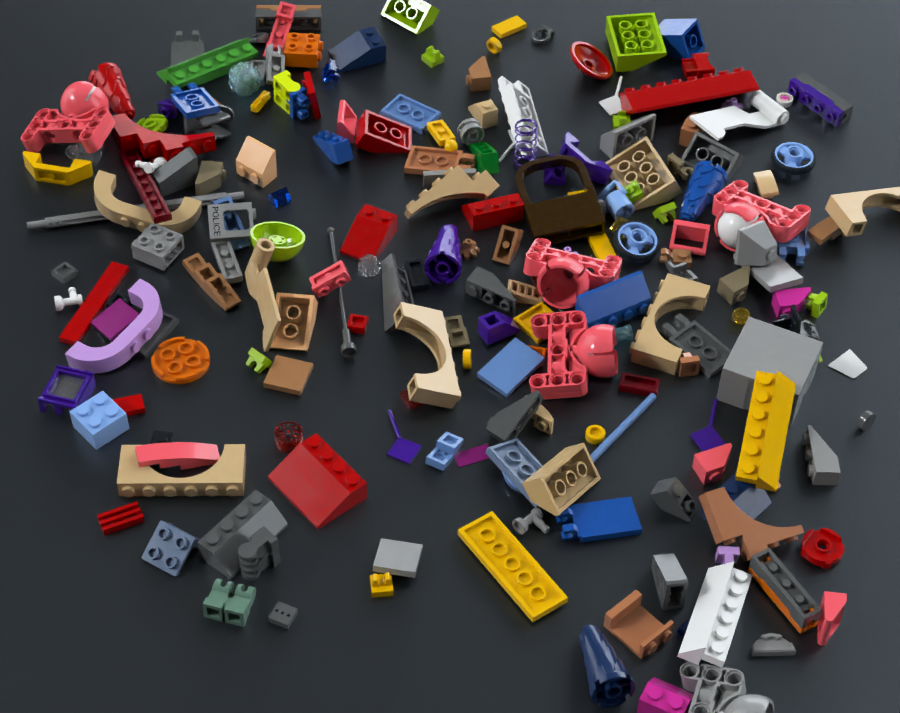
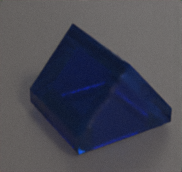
[267,187,292,208]

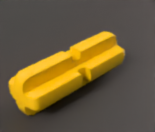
[250,90,271,113]

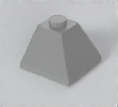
[734,220,777,266]

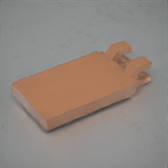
[404,145,476,175]

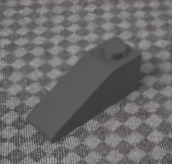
[486,390,544,443]

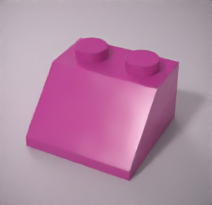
[637,677,694,713]

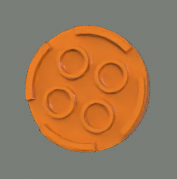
[151,337,210,384]

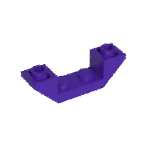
[559,132,613,185]

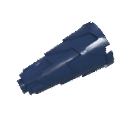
[579,624,635,708]

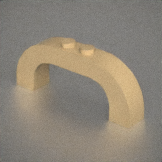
[94,170,202,234]

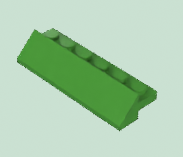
[157,37,259,88]

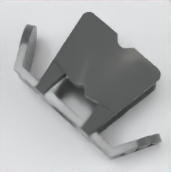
[184,104,235,140]

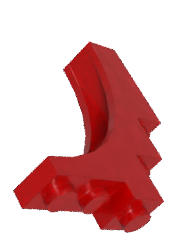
[111,113,216,162]

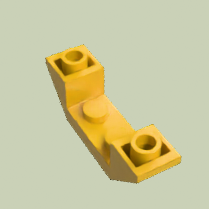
[23,151,94,186]

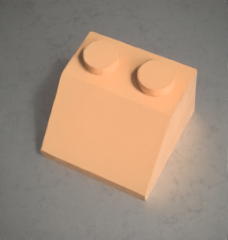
[236,136,277,188]

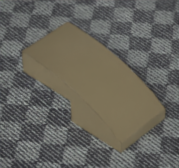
[444,315,470,348]

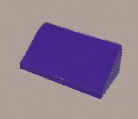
[544,153,566,185]

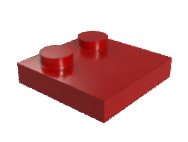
[302,71,322,120]

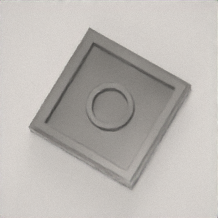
[373,538,423,578]

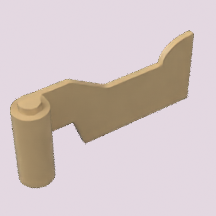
[244,238,281,352]

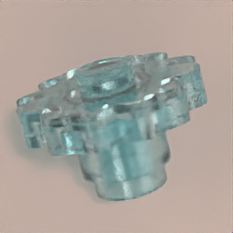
[228,61,261,96]

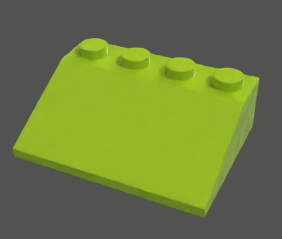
[605,13,667,72]

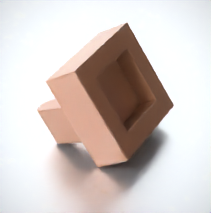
[678,352,700,377]

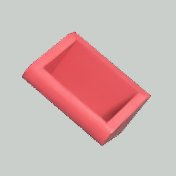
[337,100,357,144]
[669,219,711,256]
[817,591,847,646]

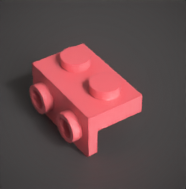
[309,260,351,298]

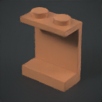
[603,590,674,659]

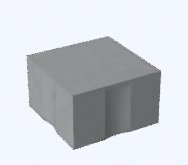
[717,317,823,426]

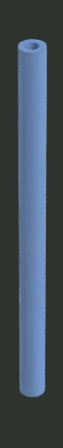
[590,393,657,463]

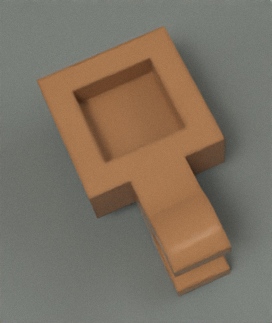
[659,248,692,268]

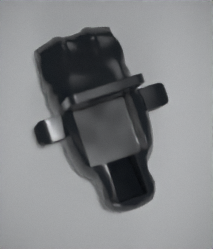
[771,304,820,341]

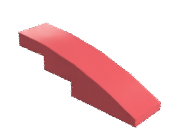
[135,442,220,470]

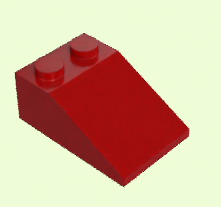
[356,110,412,153]
[340,204,398,265]

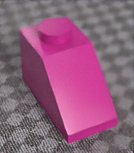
[771,287,811,319]

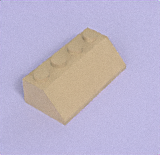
[522,443,601,516]

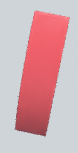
[263,1,296,58]

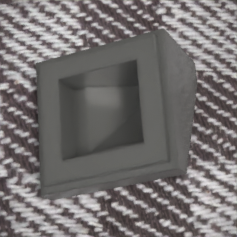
[249,32,270,43]

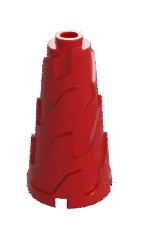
[88,62,136,120]

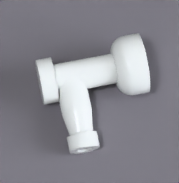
[135,157,167,173]
[54,287,83,311]

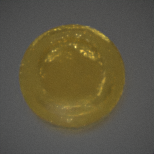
[732,308,751,325]

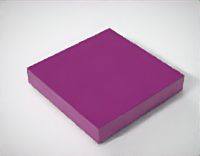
[91,298,139,342]

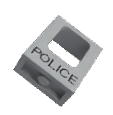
[207,202,256,246]

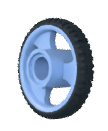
[771,141,816,175]
[613,220,660,262]

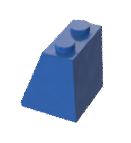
[658,19,705,61]

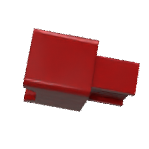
[681,52,715,78]

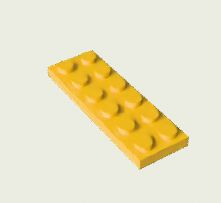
[458,511,568,623]

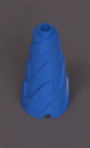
[679,161,728,222]

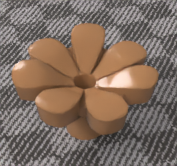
[459,239,480,260]

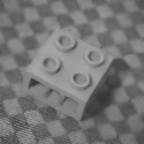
[131,223,185,271]

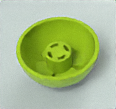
[250,221,305,262]

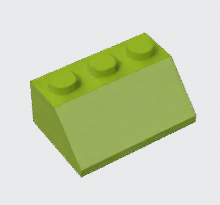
[381,0,440,35]

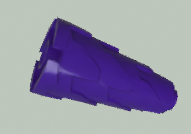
[424,224,462,284]

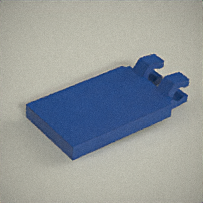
[170,82,220,119]
[556,496,642,543]

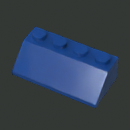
[575,270,651,329]

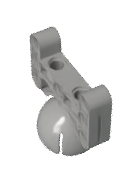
[680,662,774,713]

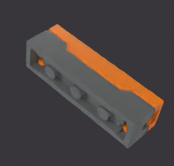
[748,548,822,634]

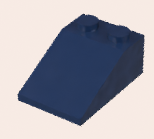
[329,27,386,72]

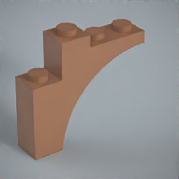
[699,487,804,562]

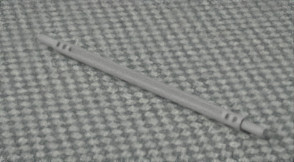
[27,191,245,229]

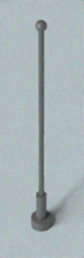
[327,227,357,358]

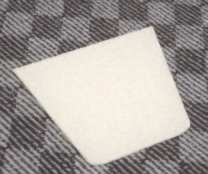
[828,349,867,378]

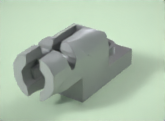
[265,44,285,85]

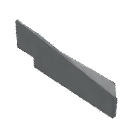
[381,253,415,332]

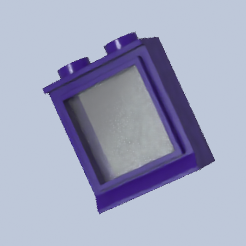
[38,365,96,415]

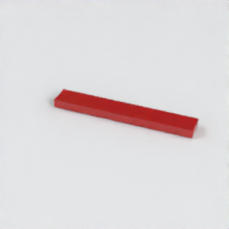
[59,261,129,346]

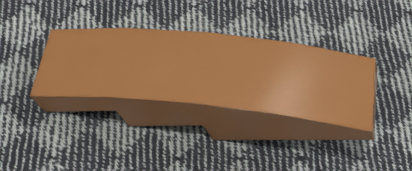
[807,213,867,245]
[182,252,241,311]

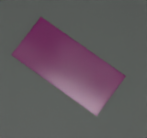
[454,443,489,467]

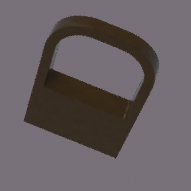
[515,155,606,245]

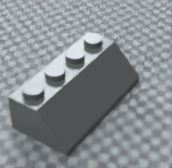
[197,489,288,579]

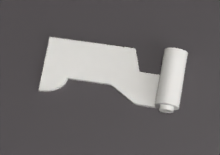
[689,90,789,141]

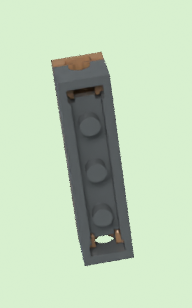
[256,5,322,30]

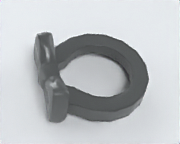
[531,24,555,44]

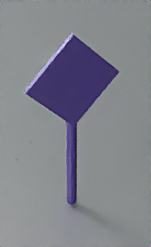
[690,398,725,452]
[387,410,422,465]

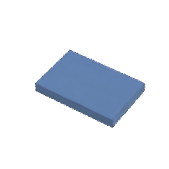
[380,93,441,135]
[477,337,545,398]

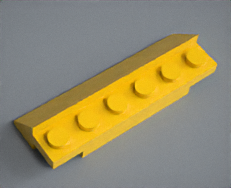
[735,371,796,492]

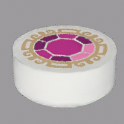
[776,92,793,108]

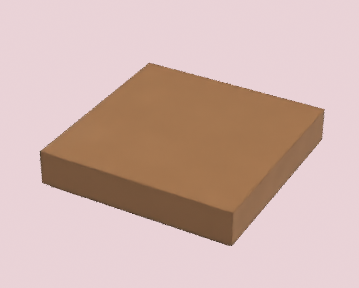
[263,355,313,396]

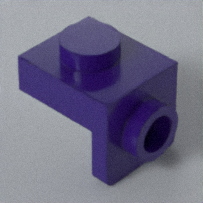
[157,98,179,119]

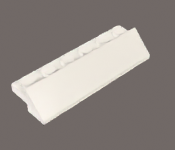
[497,76,549,157]
[677,561,753,668]

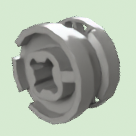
[457,118,484,145]

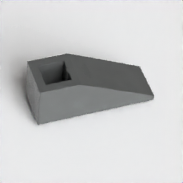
[465,266,516,314]

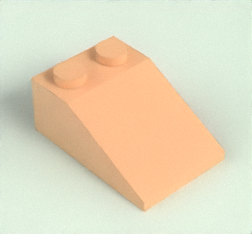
[270,292,318,351]

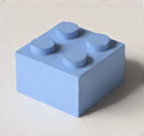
[69,391,130,450]

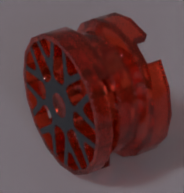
[274,421,303,453]

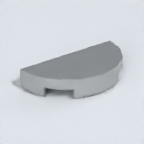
[751,633,796,656]

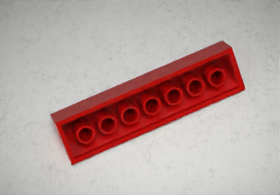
[619,67,759,114]

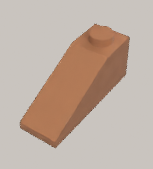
[679,112,704,147]

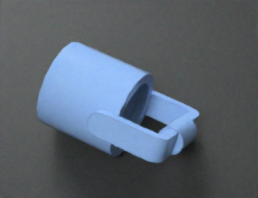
[597,180,634,222]

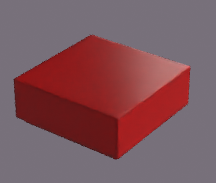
[347,313,369,334]

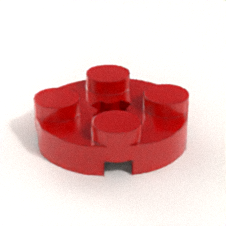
[801,528,845,569]

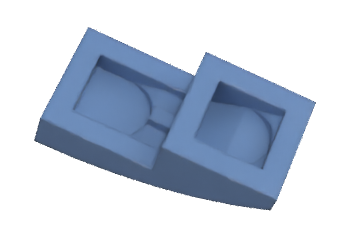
[425,432,464,471]

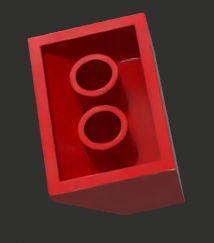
[461,193,525,232]

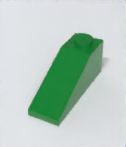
[469,142,499,176]

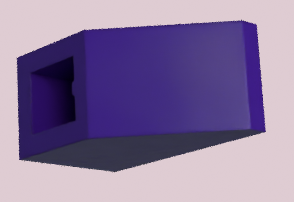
[478,311,520,345]

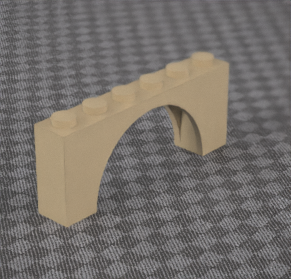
[825,187,900,237]
[629,273,711,375]
[393,302,461,409]
[117,444,246,497]

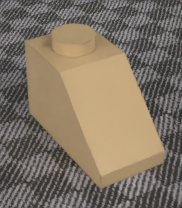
[468,99,498,129]

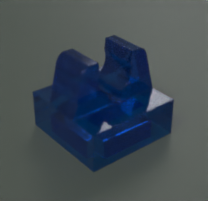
[322,59,341,83]

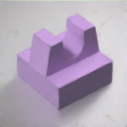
[715,546,740,564]

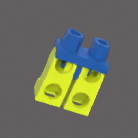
[273,70,310,120]

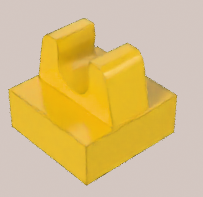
[370,572,393,598]

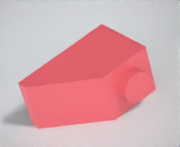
[692,443,732,485]

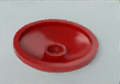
[570,41,613,80]

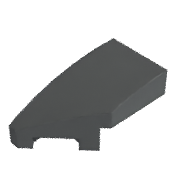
[666,260,698,282]

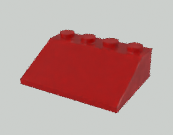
[268,433,367,530]

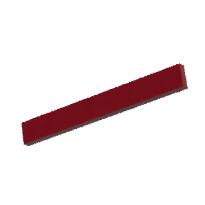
[119,148,172,224]

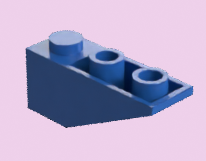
[313,130,354,165]

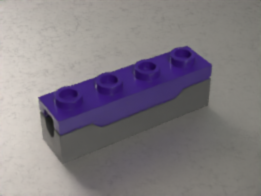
[787,72,853,127]

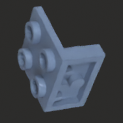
[141,520,200,577]

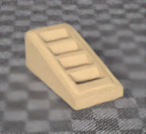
[507,279,545,305]

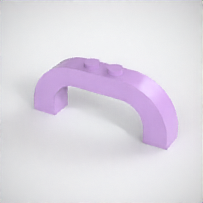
[65,279,163,374]

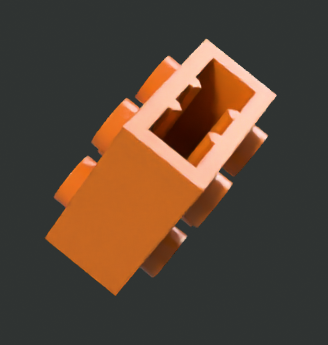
[284,32,323,68]

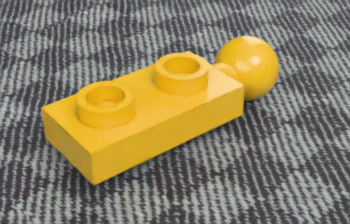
[427,119,458,152]

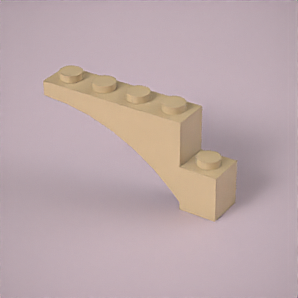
[404,165,500,219]

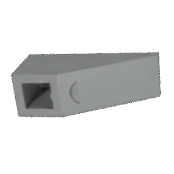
[802,425,841,485]

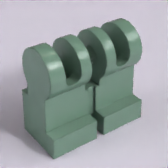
[203,578,256,627]

